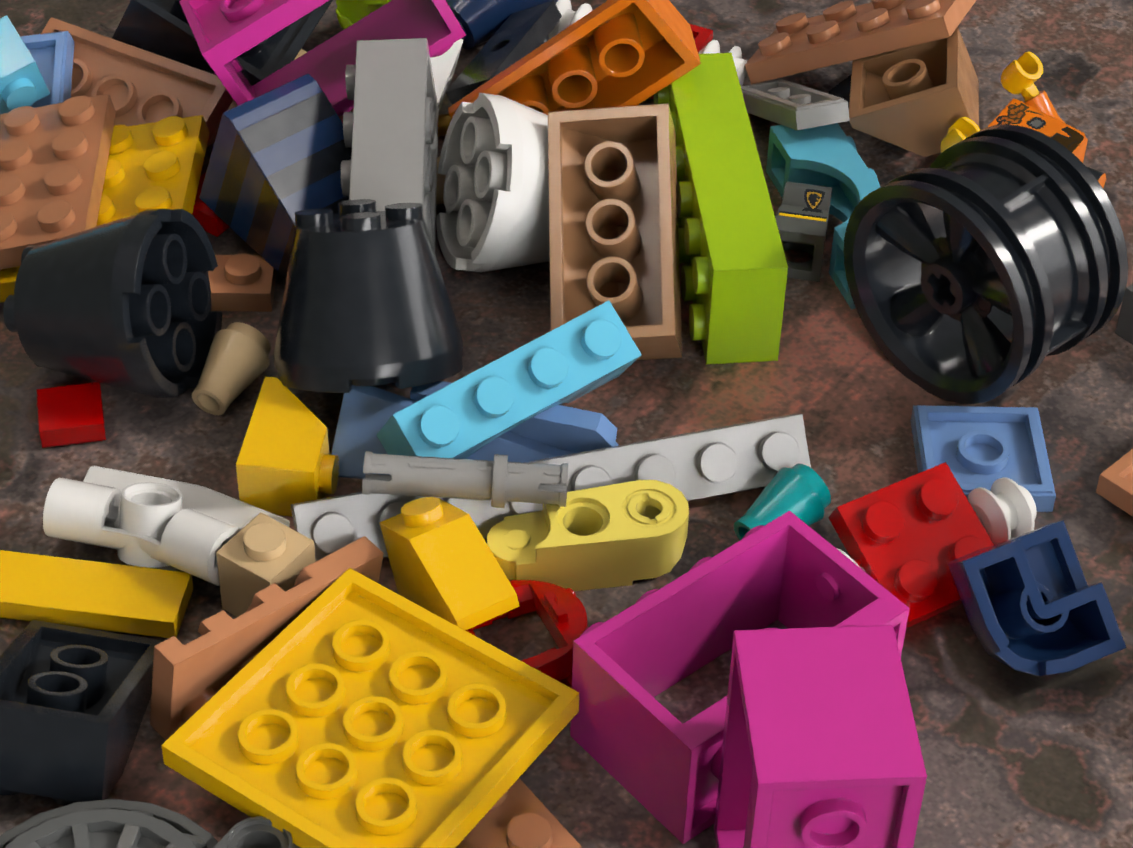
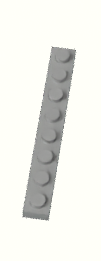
[290,414,811,561]

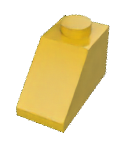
[236,377,339,517]
[379,497,520,631]

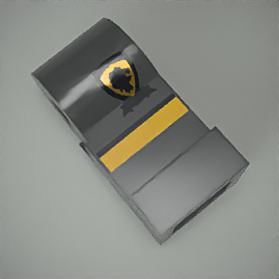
[775,181,832,282]

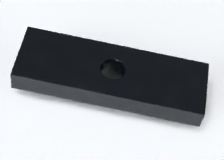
[445,0,562,105]

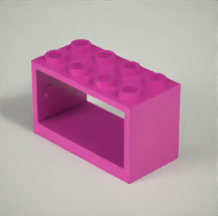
[179,0,466,116]
[570,511,910,844]
[714,625,927,848]

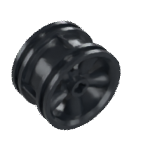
[843,124,1128,404]

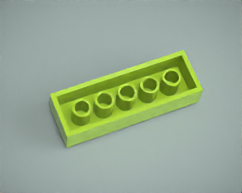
[654,53,788,365]

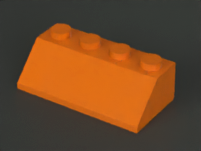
[448,0,701,118]

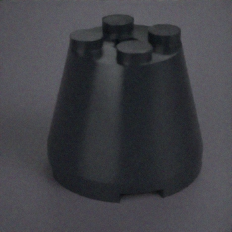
[273,199,463,393]
[3,209,222,398]

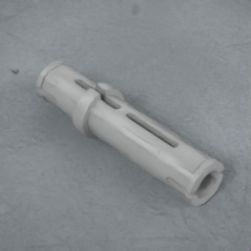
[362,451,568,508]

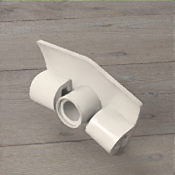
[43,466,290,586]

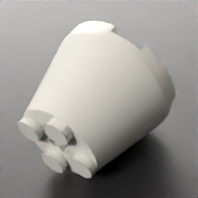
[436,93,550,272]

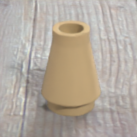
[192,322,271,415]

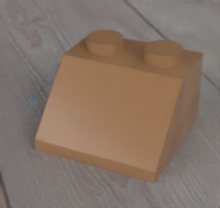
[849,27,979,157]

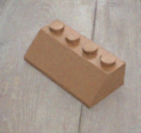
[548,103,682,360]

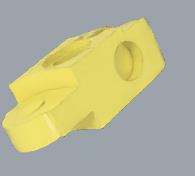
[487,480,689,591]

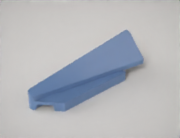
[331,380,619,479]

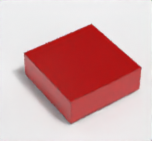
[36,382,106,448]

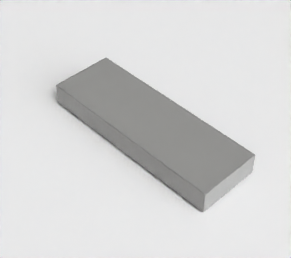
[741,79,850,131]

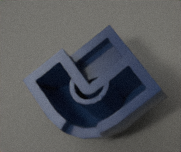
[948,520,1127,676]

